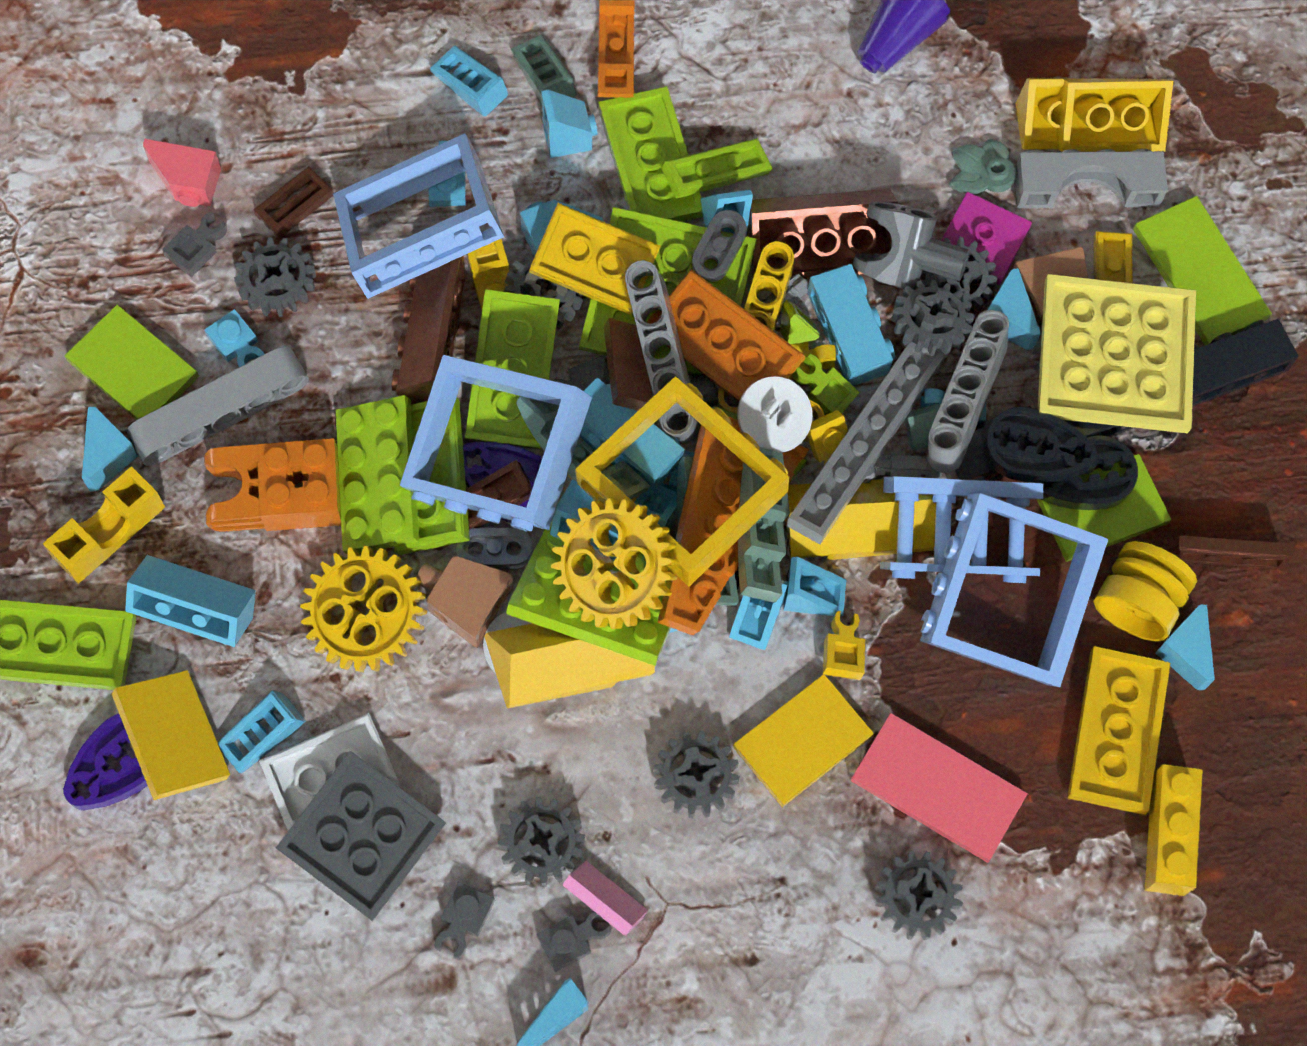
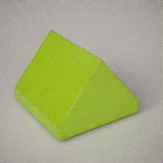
[780,300,820,344]

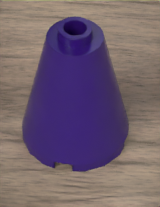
[858,0,950,74]

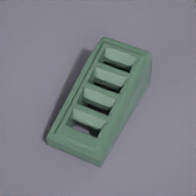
[511,34,576,104]

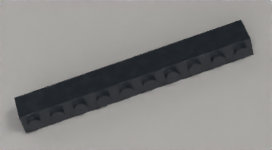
[944,318,1299,481]

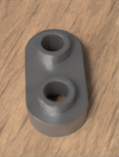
[692,210,747,282]
[456,528,533,569]

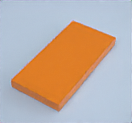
[646,269,806,402]

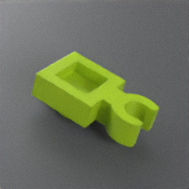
[791,354,860,415]

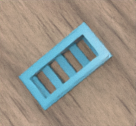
[430,45,508,116]
[217,690,306,773]
[516,977,589,1046]

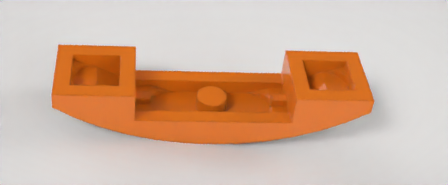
[598,0,635,98]

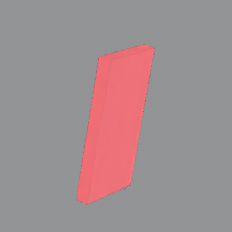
[850,713,1028,863]

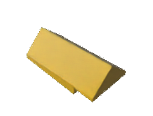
[1015,78,1173,152]
[785,477,936,560]
[484,623,655,708]

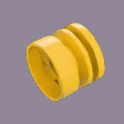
[1093,541,1197,641]

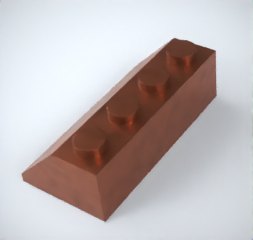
[747,188,898,279]
[391,255,466,405]

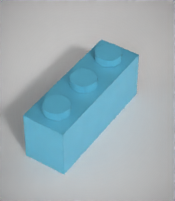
[807,264,895,386]
[580,378,685,495]
[125,555,256,647]

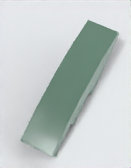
[738,447,790,603]

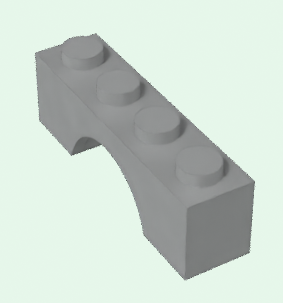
[1015,149,1168,208]

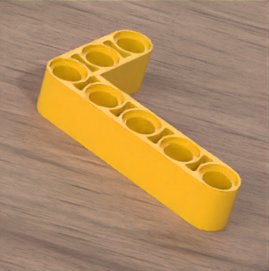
[718,241,824,442]

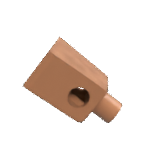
[1013,247,1088,326]
[416,556,514,648]

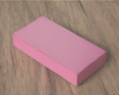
[563,861,648,936]

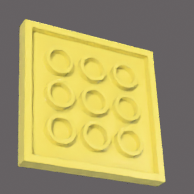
[1037,274,1196,433]

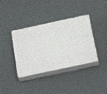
[259,713,400,831]

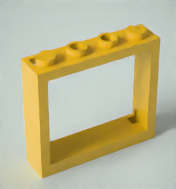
[575,376,789,587]

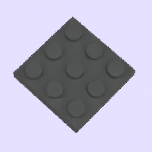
[276,751,446,921]

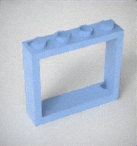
[333,133,504,299]
[400,355,592,532]
[920,493,1108,687]

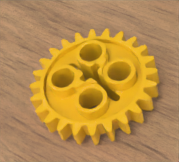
[551,498,679,629]
[300,546,427,673]

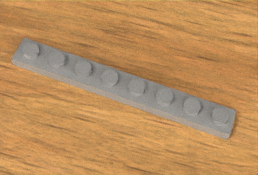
[787,342,953,545]

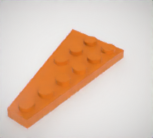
[657,416,809,636]

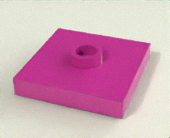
[941,192,1033,285]

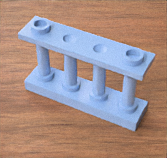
[880,476,1043,583]

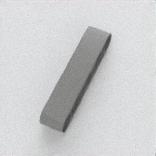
[625,260,700,444]
[928,310,1009,473]
[126,346,309,466]

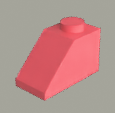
[143,139,221,207]

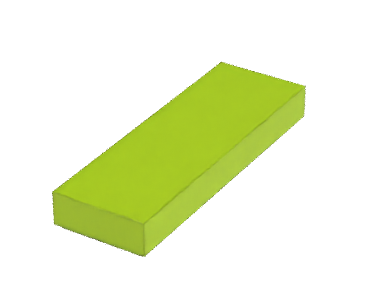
[661,138,772,199]

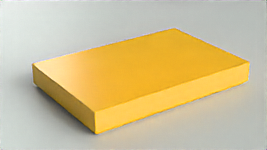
[529,203,660,315]
[112,670,230,800]
[733,675,874,808]

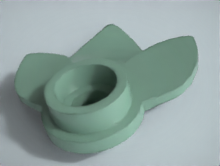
[949,139,1017,194]

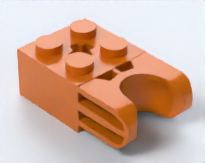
[204,438,341,532]

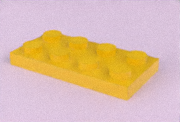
[1067,646,1170,815]

